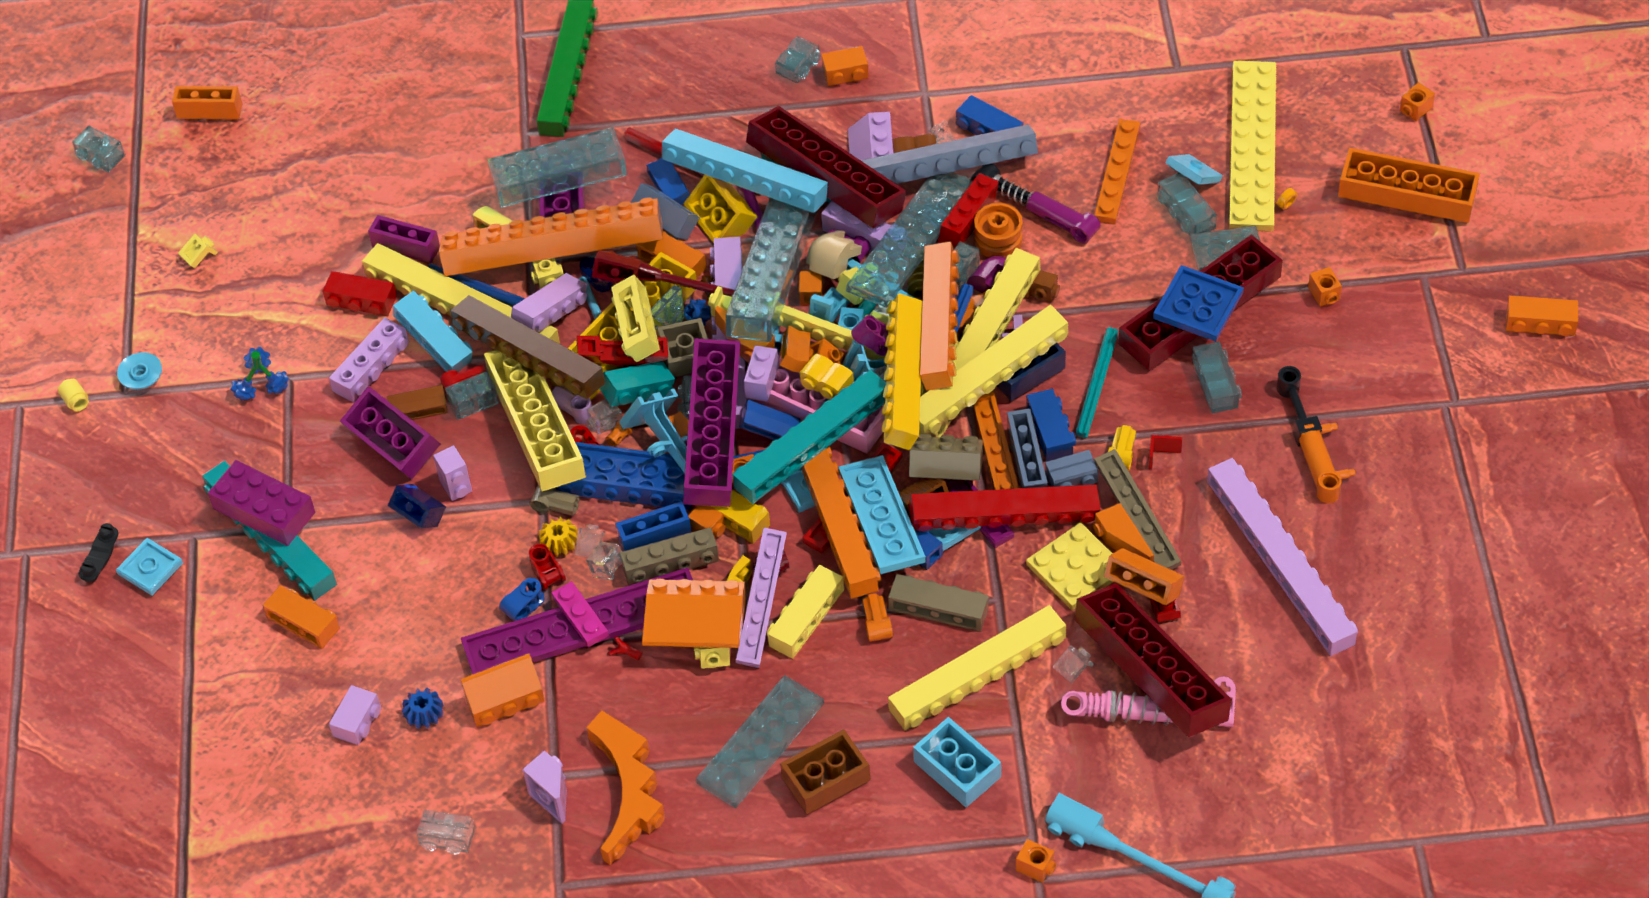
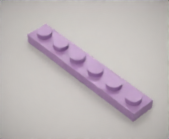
[736,528,787,668]

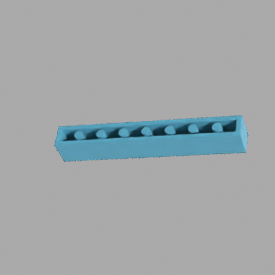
[662,129,828,213]

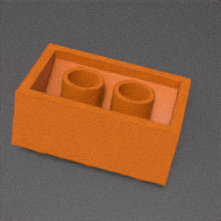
[460,653,545,727]

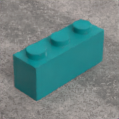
[600,361,675,407]

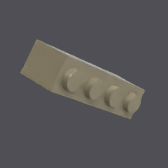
[888,574,989,632]

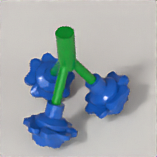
[230,347,289,400]

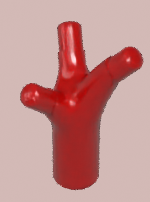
[608,636,643,660]

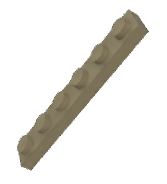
[1094,449,1181,570]

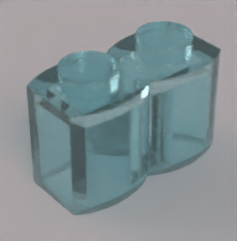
[775,36,821,83]

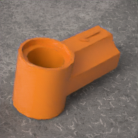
[863,594,893,642]

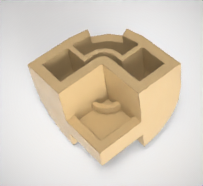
[806,230,862,279]

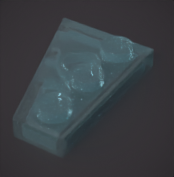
[1190,226,1260,271]

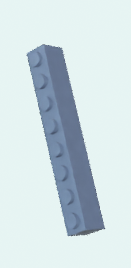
[861,124,1038,184]

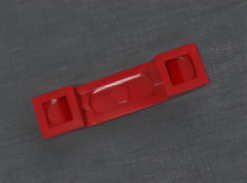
[576,335,668,365]

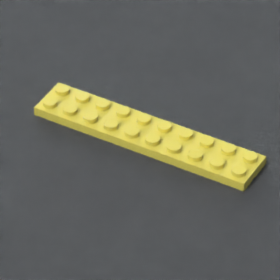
[1229,61,1276,231]

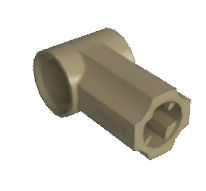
[530,485,580,516]

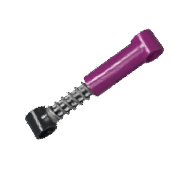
[970,163,1101,244]

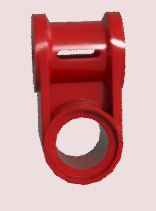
[529,543,566,590]

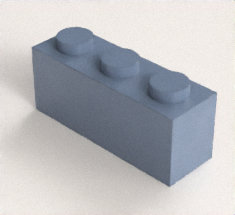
[631,183,700,240]

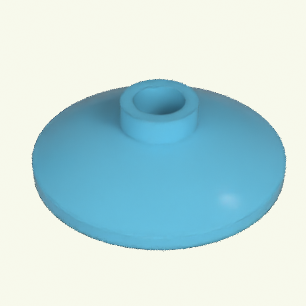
[117,352,162,390]

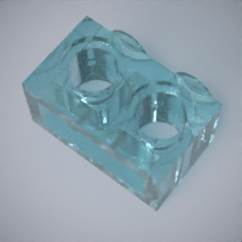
[445,371,499,420]

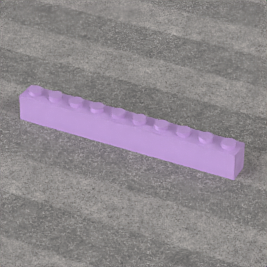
[710,237,747,429]
[1207,458,1358,656]

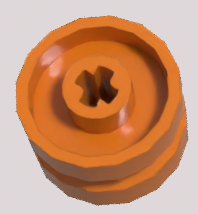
[974,203,1023,258]

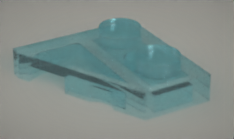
[651,284,684,326]

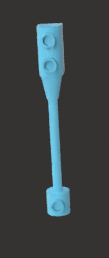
[1045,793,1236,898]

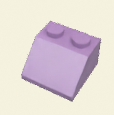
[523,751,567,824]

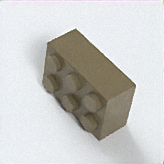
[909,434,983,480]

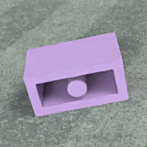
[744,345,779,401]
[433,445,472,501]
[329,685,381,745]

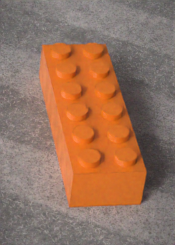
[1338,147,1480,223]

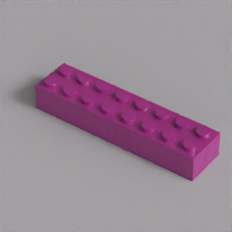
[683,338,740,507]

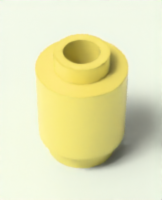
[58,379,89,411]

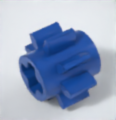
[684,299,711,326]

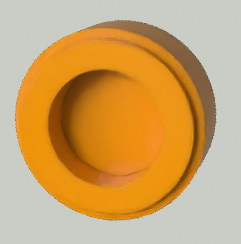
[1277,188,1298,210]

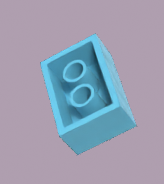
[913,717,1001,808]

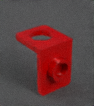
[1149,435,1182,469]

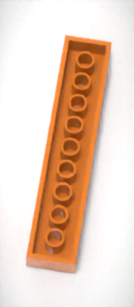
[439,198,663,276]

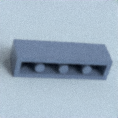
[1007,409,1047,488]

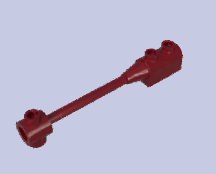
[592,250,773,315]

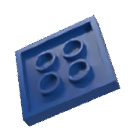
[1153,265,1244,342]

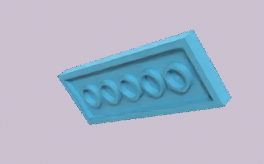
[838,455,926,574]

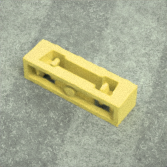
[611,275,660,362]

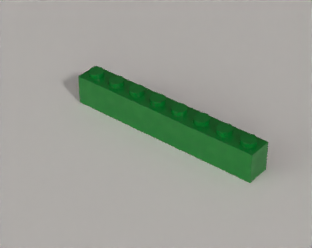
[537,0,598,137]

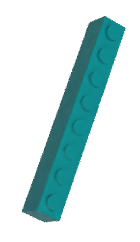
[732,370,886,504]
[202,460,337,601]

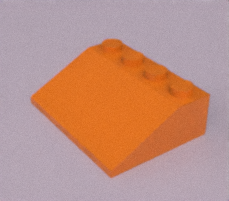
[642,579,746,648]

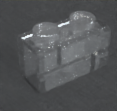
[417,810,475,854]

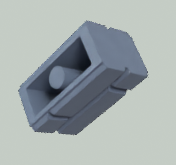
[1045,450,1098,487]

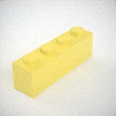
[767,565,844,659]

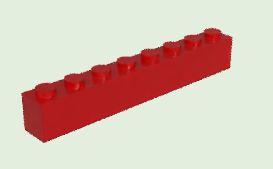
[908,484,1101,531]

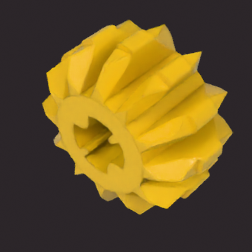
[539,516,579,557]

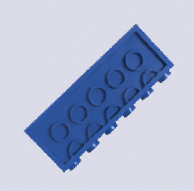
[555,442,692,511]

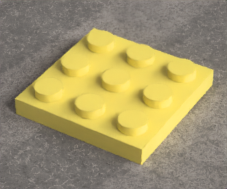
[1026,522,1114,611]

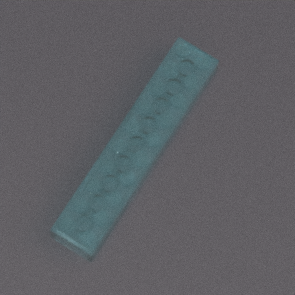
[726,198,818,342]

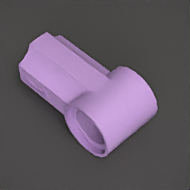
[552,386,594,424]

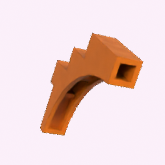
[586,710,665,865]

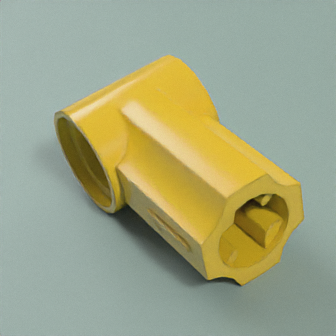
[1108,425,1136,471]

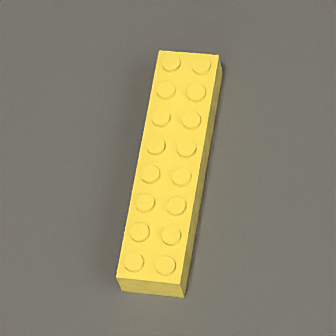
[484,350,586,492]

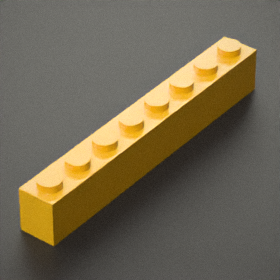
[882,293,923,450]

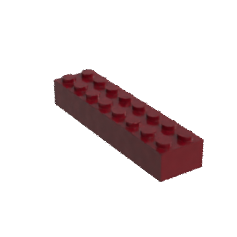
[746,106,906,229]
[1118,234,1283,371]
[1075,583,1232,738]

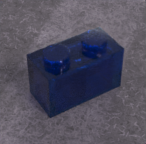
[388,484,446,529]

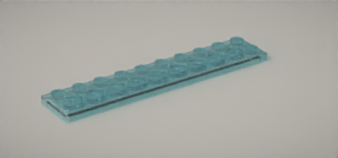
[846,172,974,308]

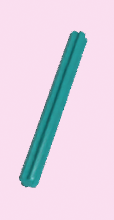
[1076,327,1118,438]

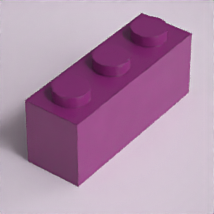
[368,215,440,263]

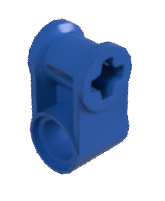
[499,578,545,621]

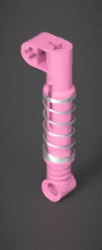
[1061,677,1236,727]

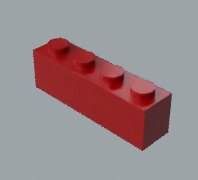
[938,173,999,251]

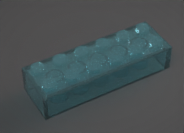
[487,127,627,208]

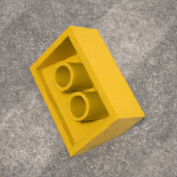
[684,175,757,243]

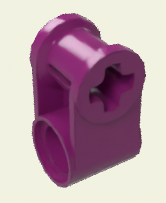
[851,315,888,356]

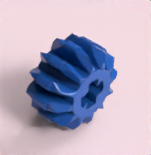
[402,687,444,730]

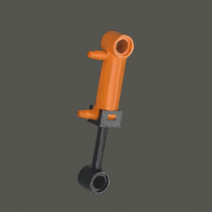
[1277,366,1356,504]

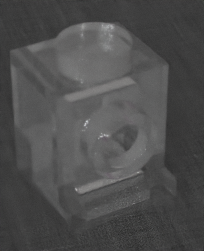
[586,399,623,435]
[586,542,622,580]

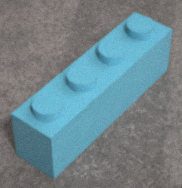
[393,290,473,372]

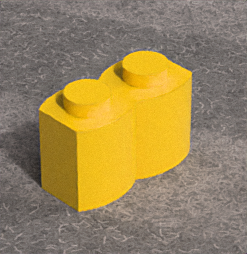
[799,354,854,400]

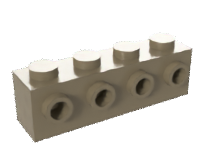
[620,527,719,586]

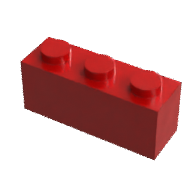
[322,271,397,317]

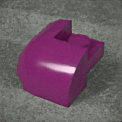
[967,256,1006,293]

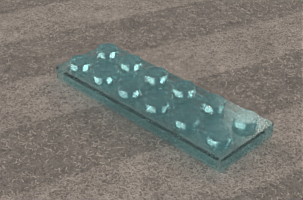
[696,675,824,808]

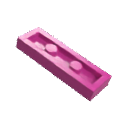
[551,581,609,647]

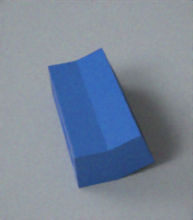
[647,158,690,205]
[739,400,800,440]

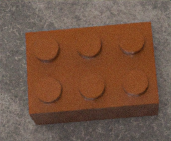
[780,729,871,815]

